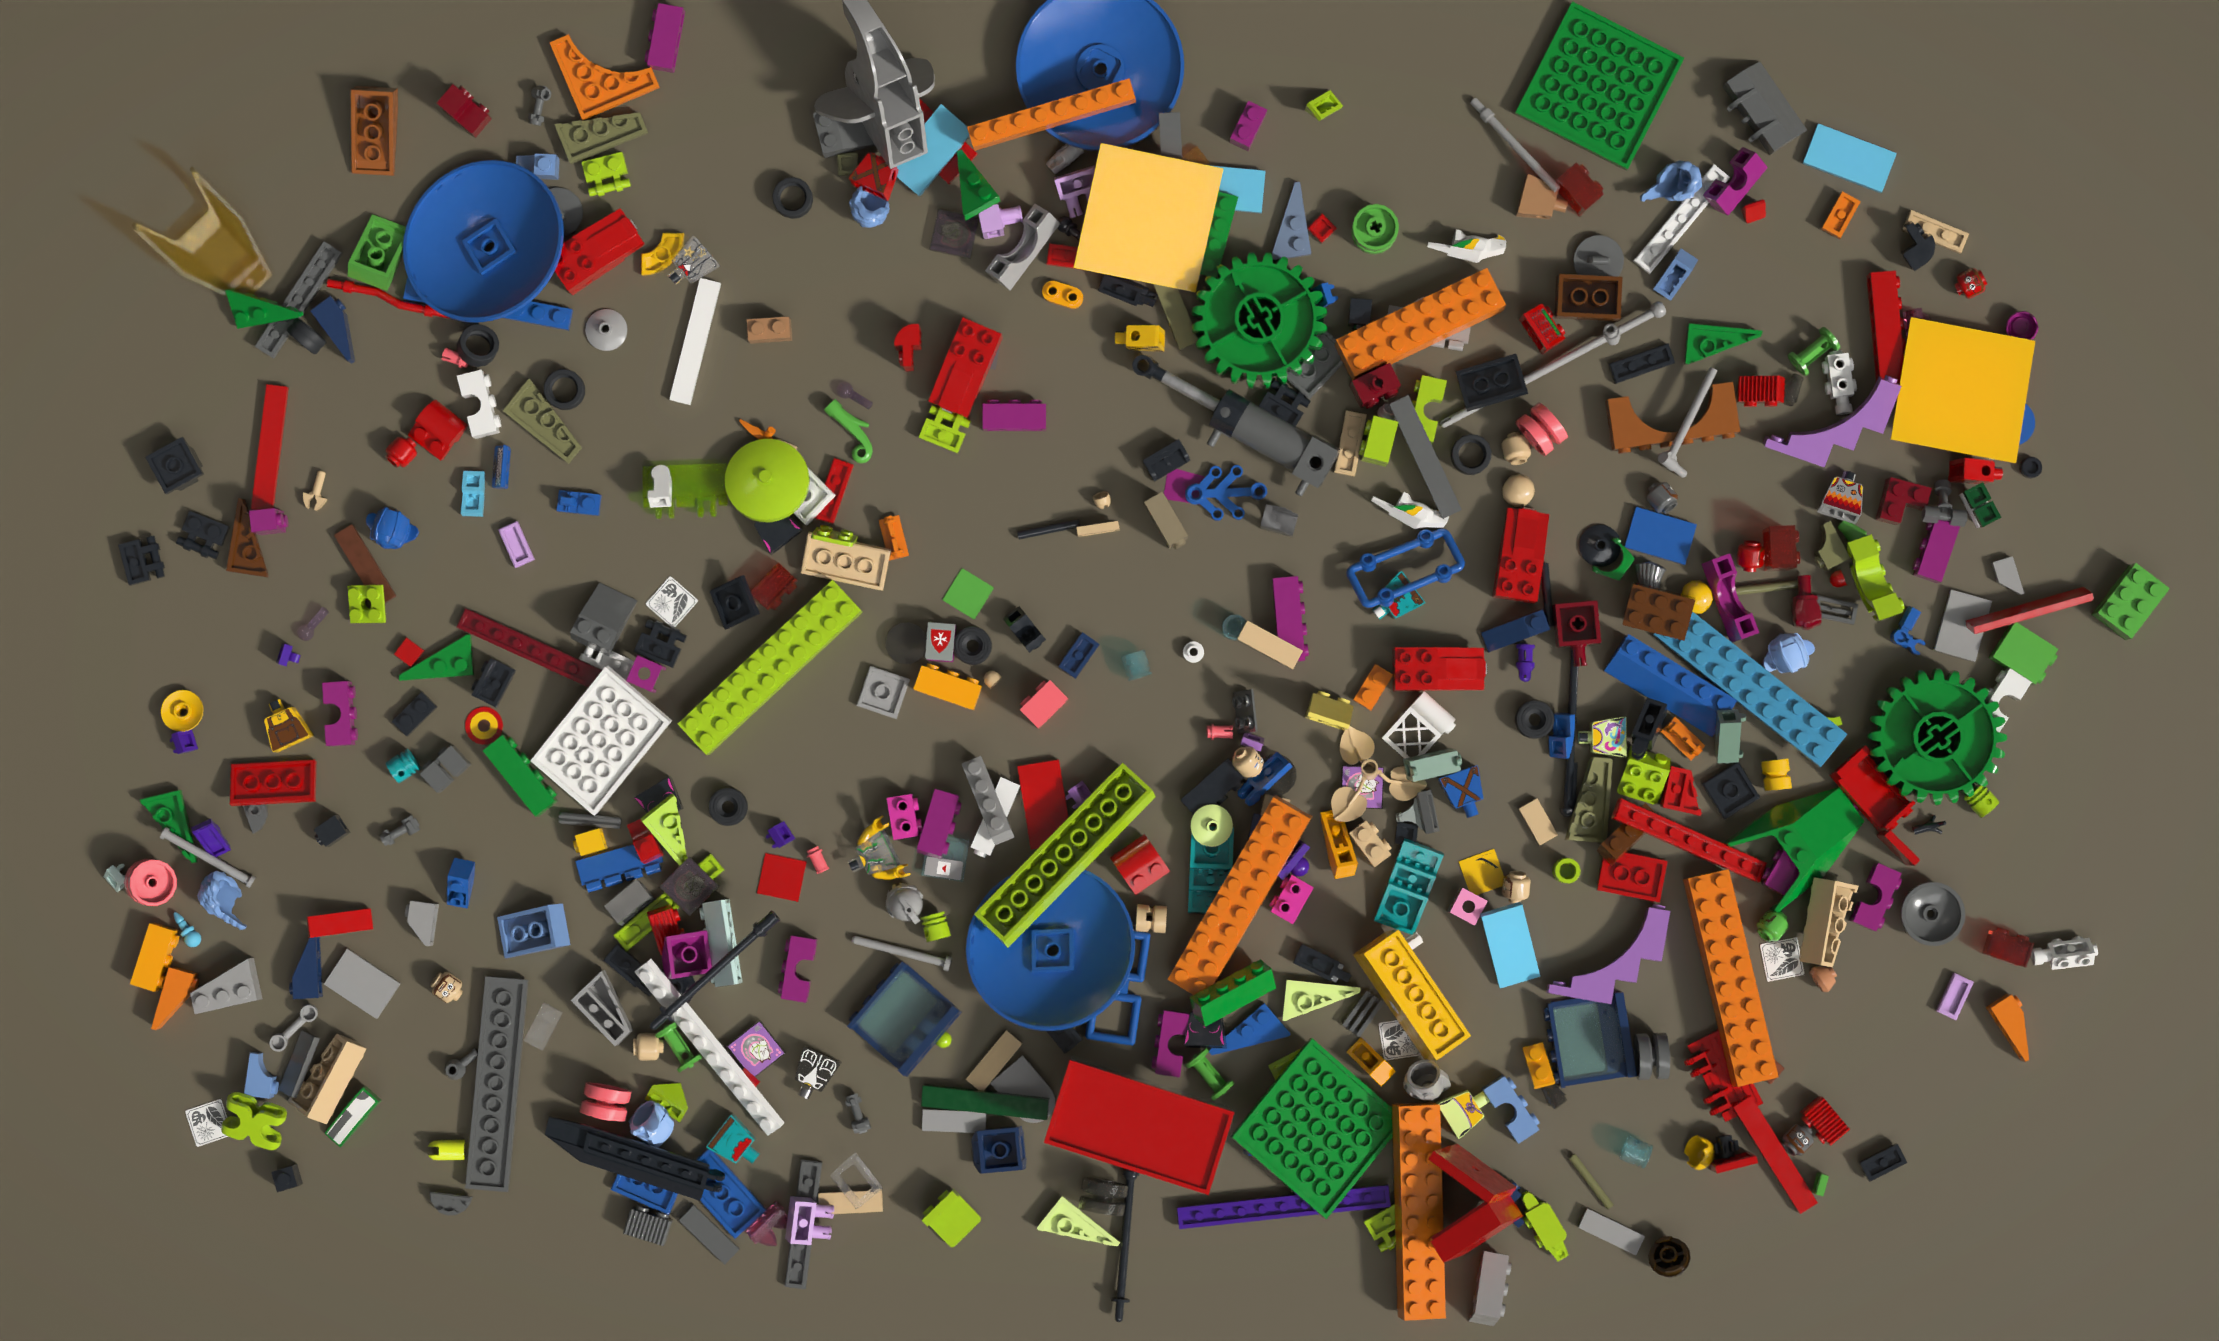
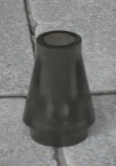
[1782,374,1804,406]
[1541,1084,1567,1110]

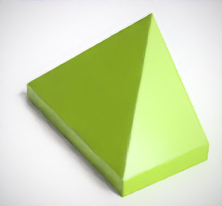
[1305,90,1343,121]
[645,1083,688,1122]

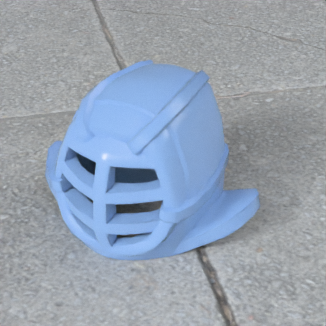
[1763,633,1815,673]
[628,1101,674,1148]

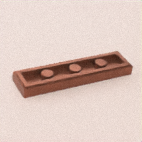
[334,524,396,603]

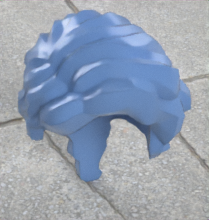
[1640,160,1702,202]
[849,186,890,228]
[197,871,247,930]

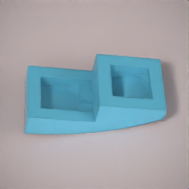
[461,471,485,517]

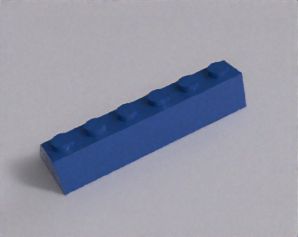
[1604,634,1737,737]

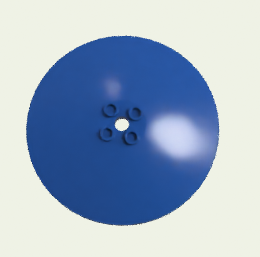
[1016,0,1184,151]

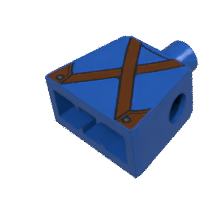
[1438,765,1483,818]

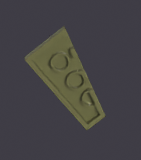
[554,112,648,164]
[503,378,582,464]
[1565,757,1613,843]

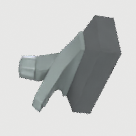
[1396,790,1440,834]

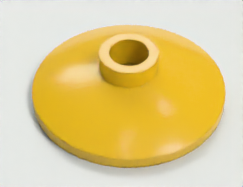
[161,690,204,732]

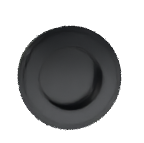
[2020,457,2042,479]

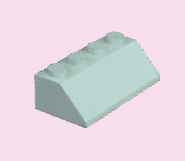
[700,899,742,987]

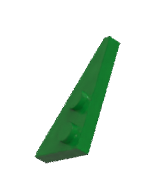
[957,149,1000,221]
[225,288,303,329]
[1684,324,1763,365]
[140,790,198,863]

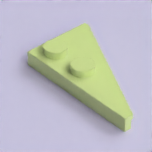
[1282,980,1361,1021]
[1037,1196,1120,1246]

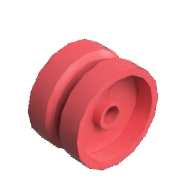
[1516,402,1568,457]
[124,859,177,906]
[580,1082,632,1121]

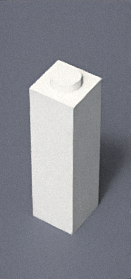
[971,777,1020,858]

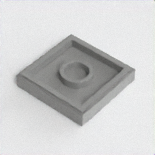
[856,666,910,719]

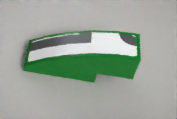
[325,1086,382,1147]

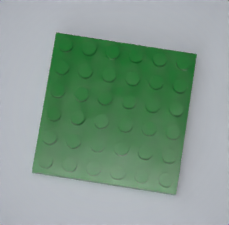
[1515,1,1684,171]
[1230,1038,1393,1219]

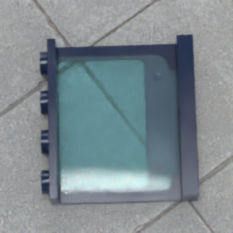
[847,961,962,1077]
[1543,991,1637,1088]

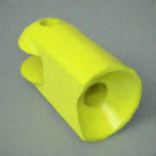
[428,1140,465,1160]

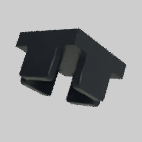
[145,437,204,494]

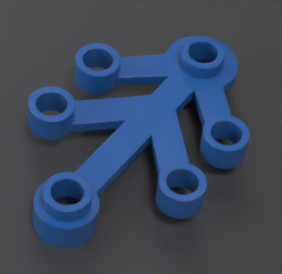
[1185,465,1267,521]

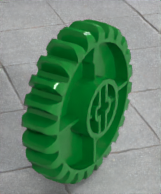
[1192,252,1327,389]
[1867,668,2007,805]

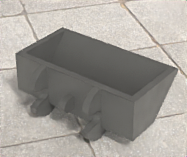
[1723,62,1807,155]

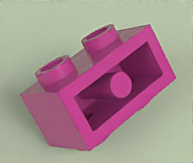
[887,794,923,840]
[1269,875,1314,924]

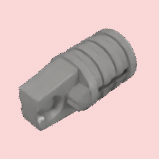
[1046,143,1084,174]

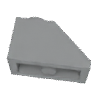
[405,900,439,946]

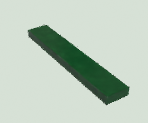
[921,1084,1050,1120]

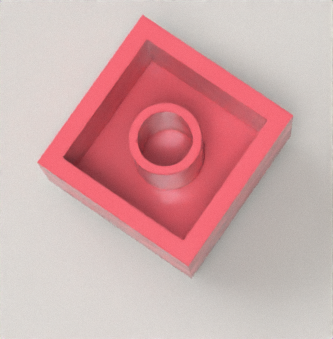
[1020,680,1069,729]

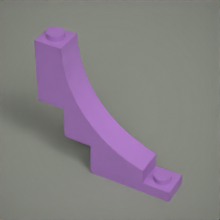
[1763,375,1901,467]
[1546,904,1670,1004]

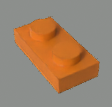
[1821,191,1861,239]
[1353,664,1393,711]

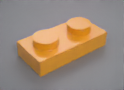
[1523,1042,1555,1089]

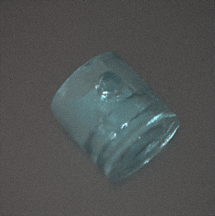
[1222,615,1246,641]
[1121,650,1152,681]
[1619,1136,1653,1169]

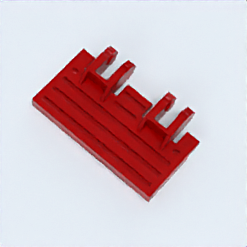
[1684,1029,1763,1122]

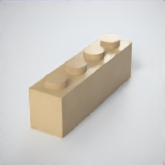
[1800,878,1858,967]
[287,1034,366,1124]

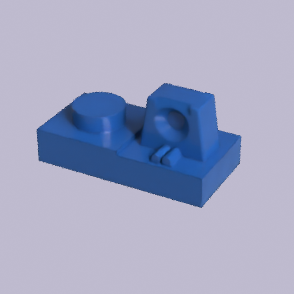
[557,490,602,516]

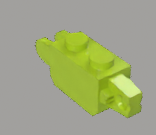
[1521,1191,1569,1261]

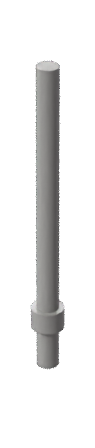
[1470,98,1560,193]

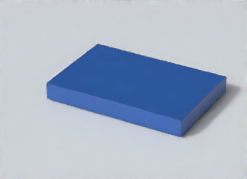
[1624,507,1697,565]
[611,1174,678,1215]

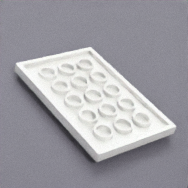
[531,666,672,816]

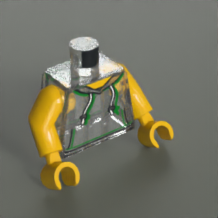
[848,815,910,880]

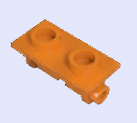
[879,515,909,561]
[1660,717,1705,761]

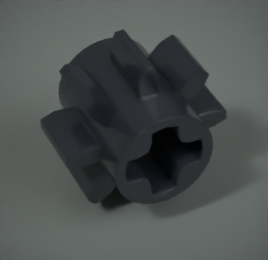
[1712,1135,1739,1158]

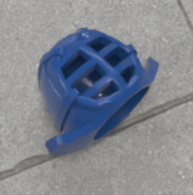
[366,507,419,549]

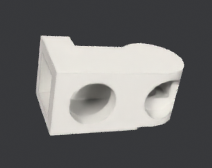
[648,465,672,508]

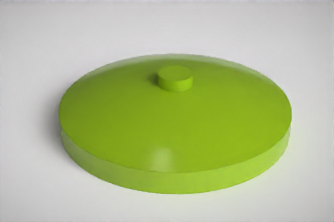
[725,439,810,522]

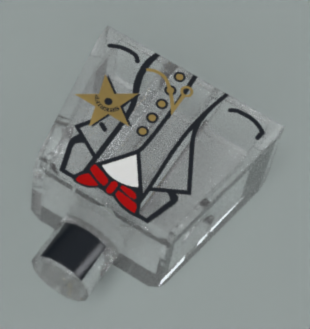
[668,235,720,285]

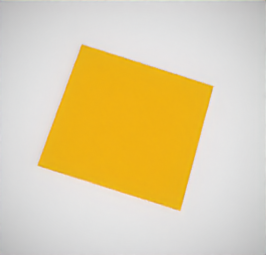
[1074,143,1223,292]
[1891,317,2035,464]

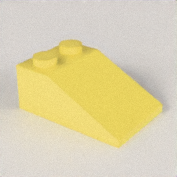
[1305,691,1354,731]

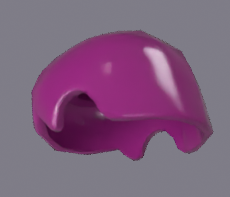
[2006,311,2039,340]

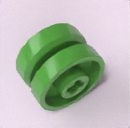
[1351,204,1399,254]

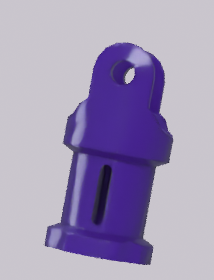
[1516,644,1535,682]

